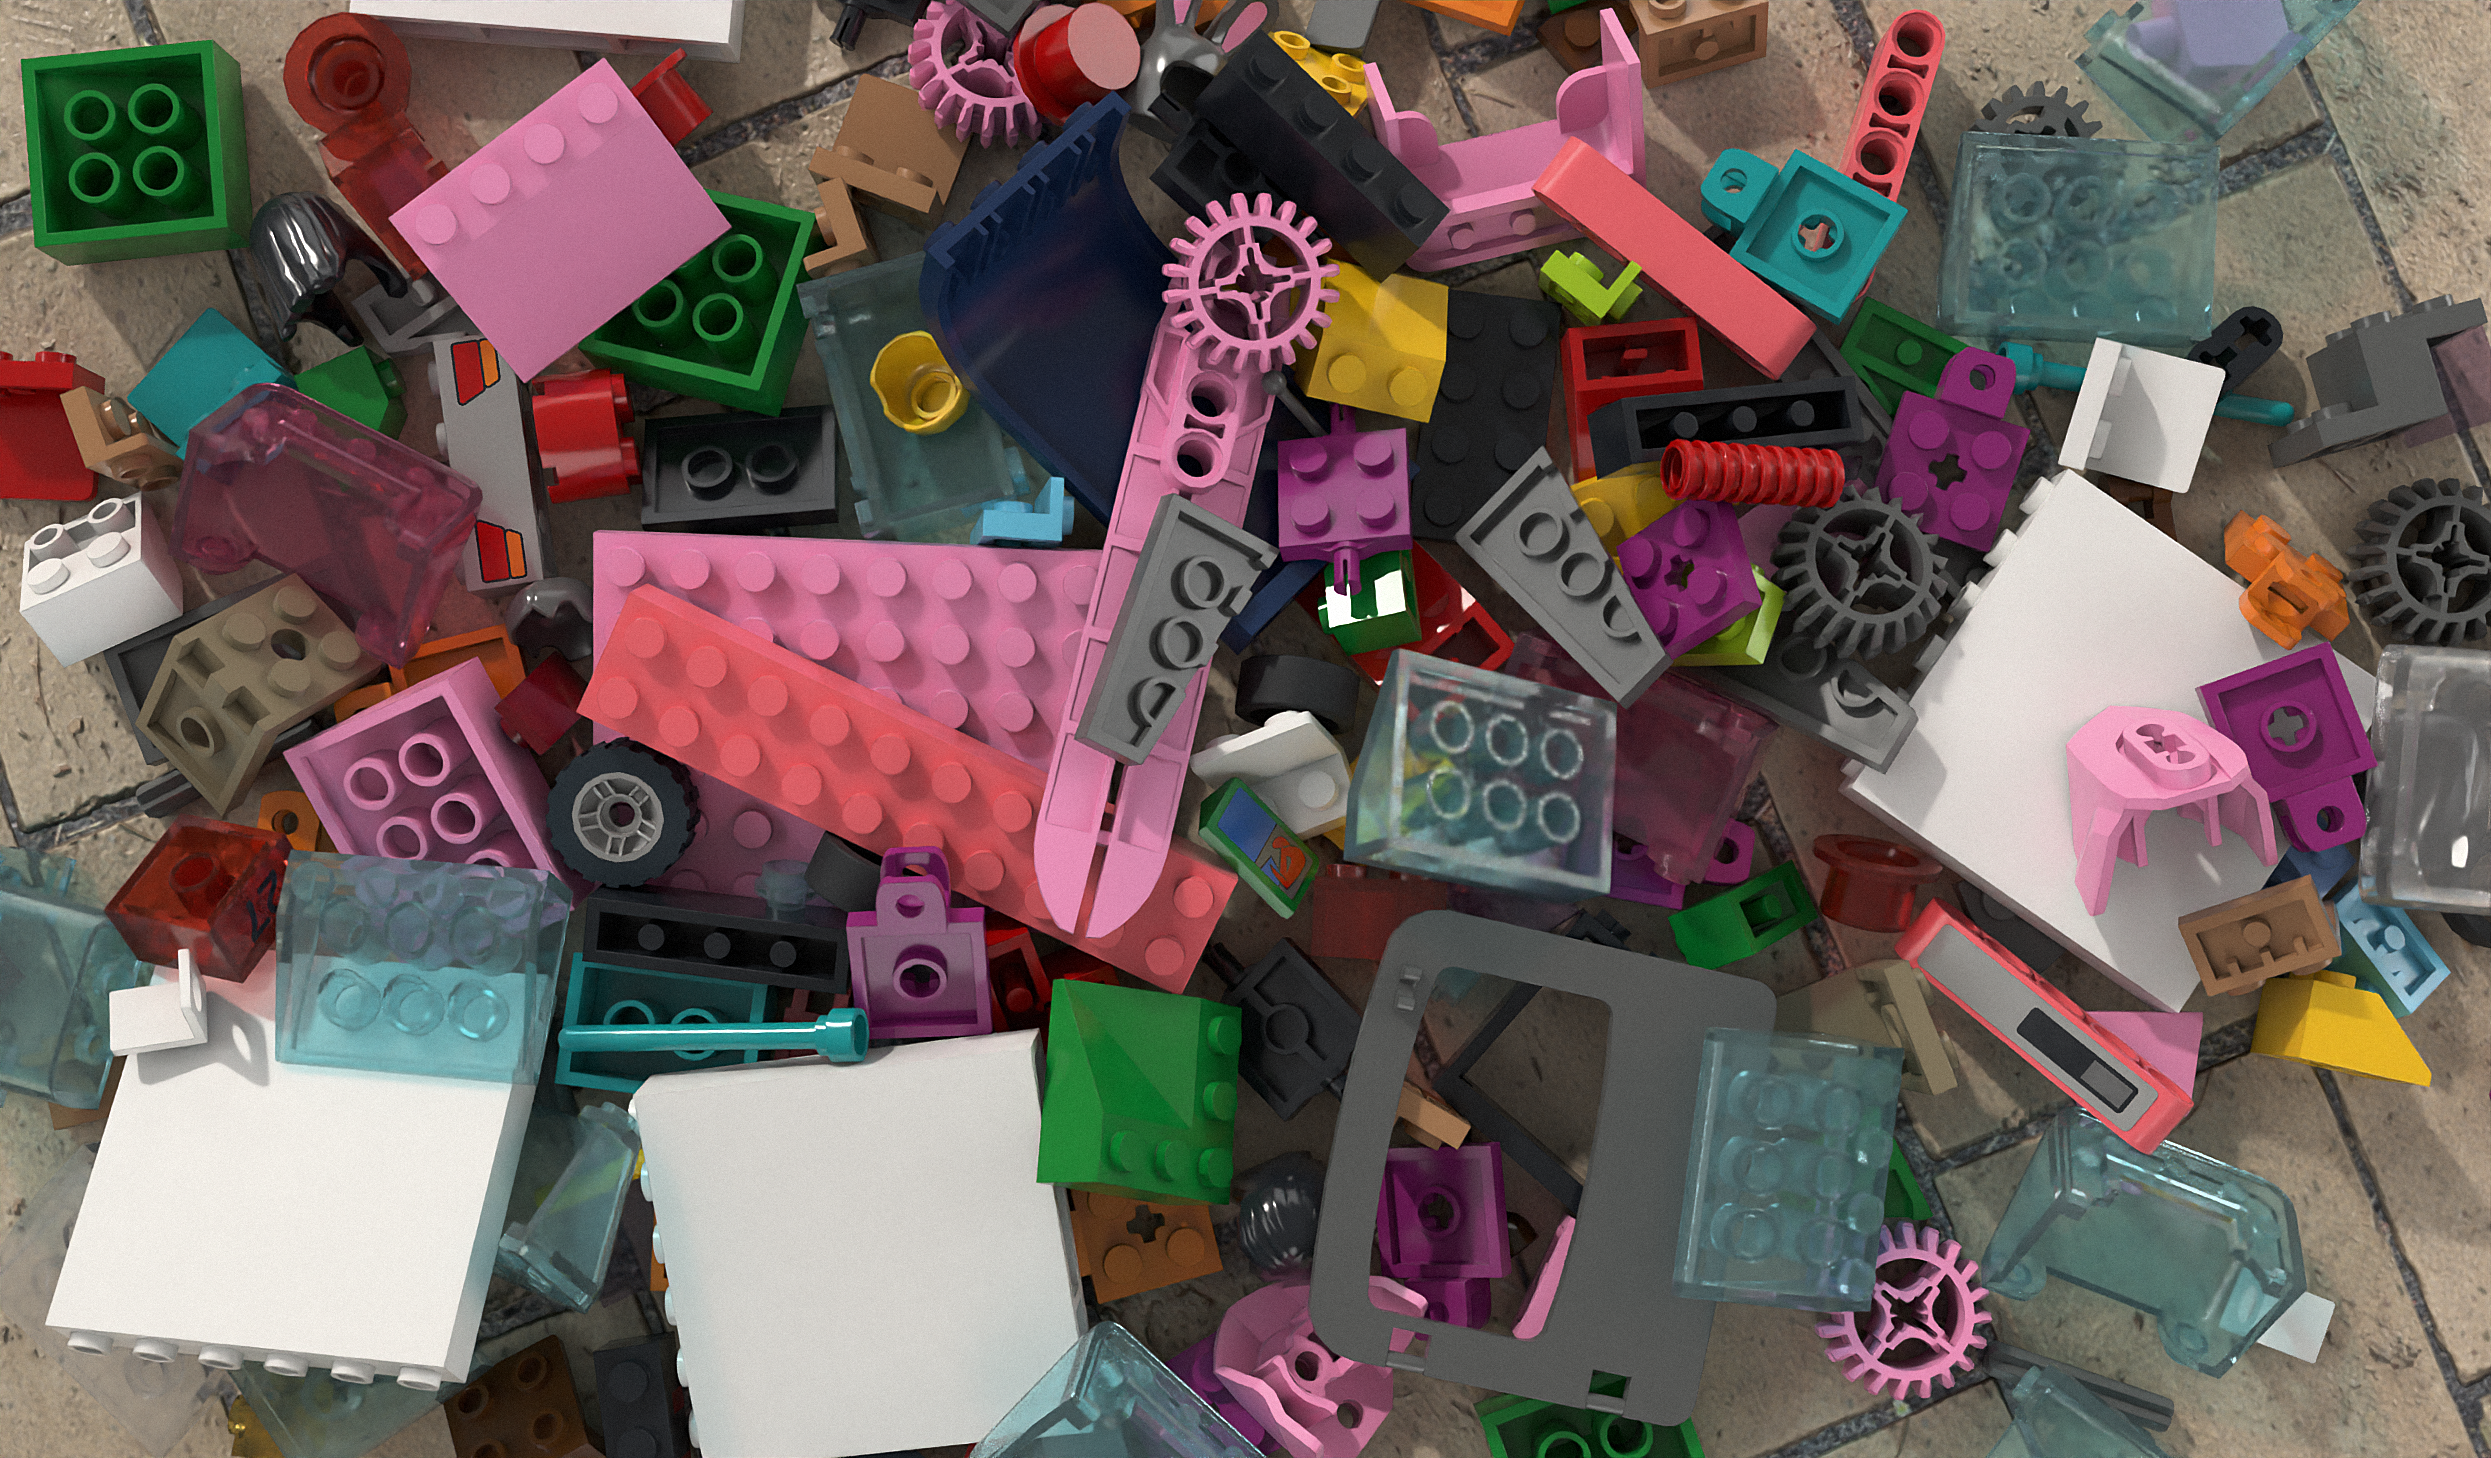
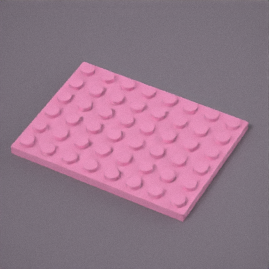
[593,530,1111,933]

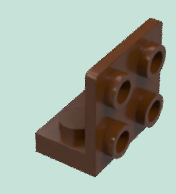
[441,1334,607,1458]

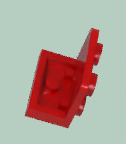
[0,351,105,502]

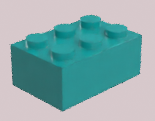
[554,952,780,1094]

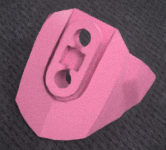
[2066,706,2278,916]
[1213,1275,1428,1458]

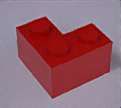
[985,911,1120,1054]

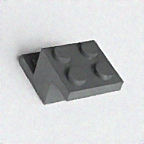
[2267,294,2488,469]

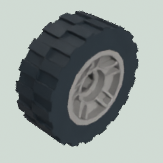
[545,737,701,888]

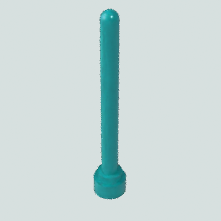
[1996,341,2295,427]
[558,1008,869,1063]

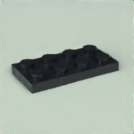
[1411,289,1562,545]

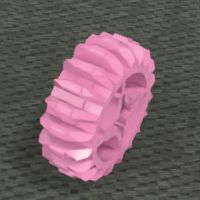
[908,0,1055,150]
[1162,193,1340,373]
[1812,1221,1992,1400]

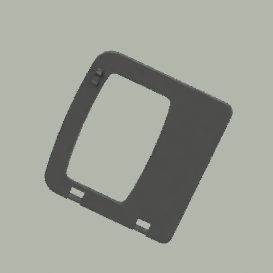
[1308,910,1777,1426]

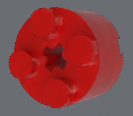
[532,367,643,504]

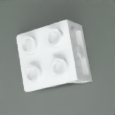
[2058,337,2225,493]
[1189,711,1365,841]

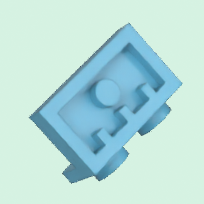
[970,477,1074,548]
[2322,869,2451,1019]

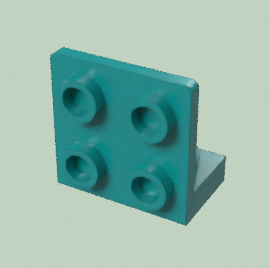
[127,308,301,483]

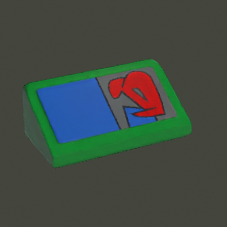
[1198,777,1320,919]

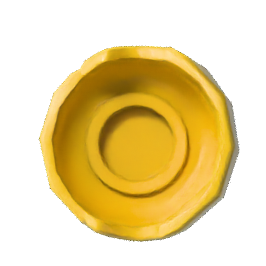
[870,330,971,436]

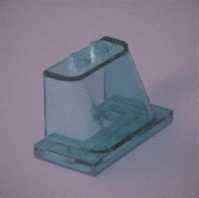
[0,844,154,1110]

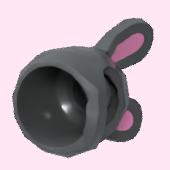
[1117,0,1279,144]

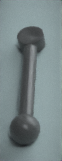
[1261,370,1329,438]

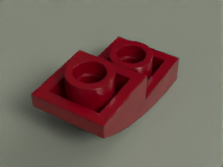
[494,650,588,756]

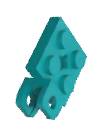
[1701,148,1908,326]

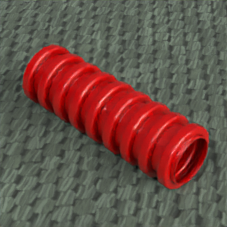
[1660,439,1845,509]

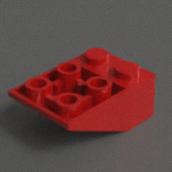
[1559,316,1704,484]
[1294,539,1519,739]

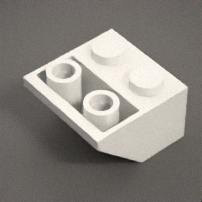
[20,491,183,668]

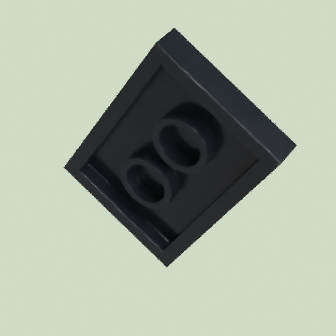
[641,404,839,534]

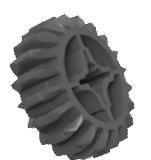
[2345,478,2491,649]
[1769,484,1949,661]

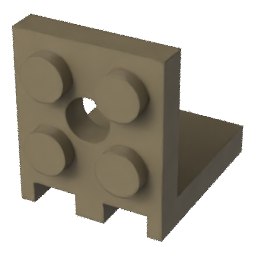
[135,572,383,816]
[1767,959,1959,1135]

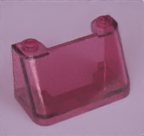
[168,382,483,670]
[1463,625,1780,885]

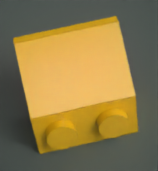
[1293,256,1448,423]
[2250,970,2432,1087]

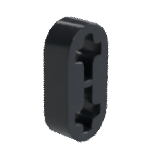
[2184,306,2283,404]

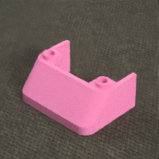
[1363,8,1647,272]

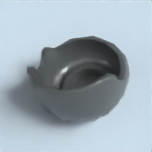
[504,577,593,662]

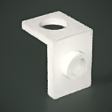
[109,948,208,1056]
[2228,1270,2335,1363]

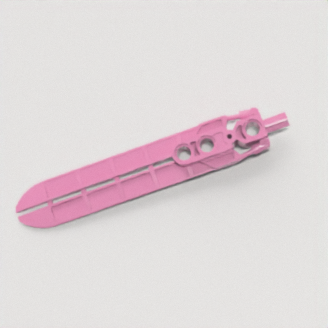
[1034,240,1292,939]

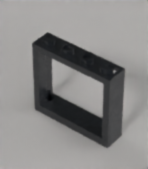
[1431,907,1785,1215]

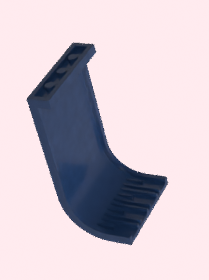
[918,90,1421,656]

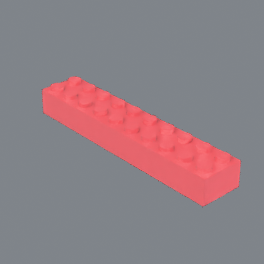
[576,583,1238,995]

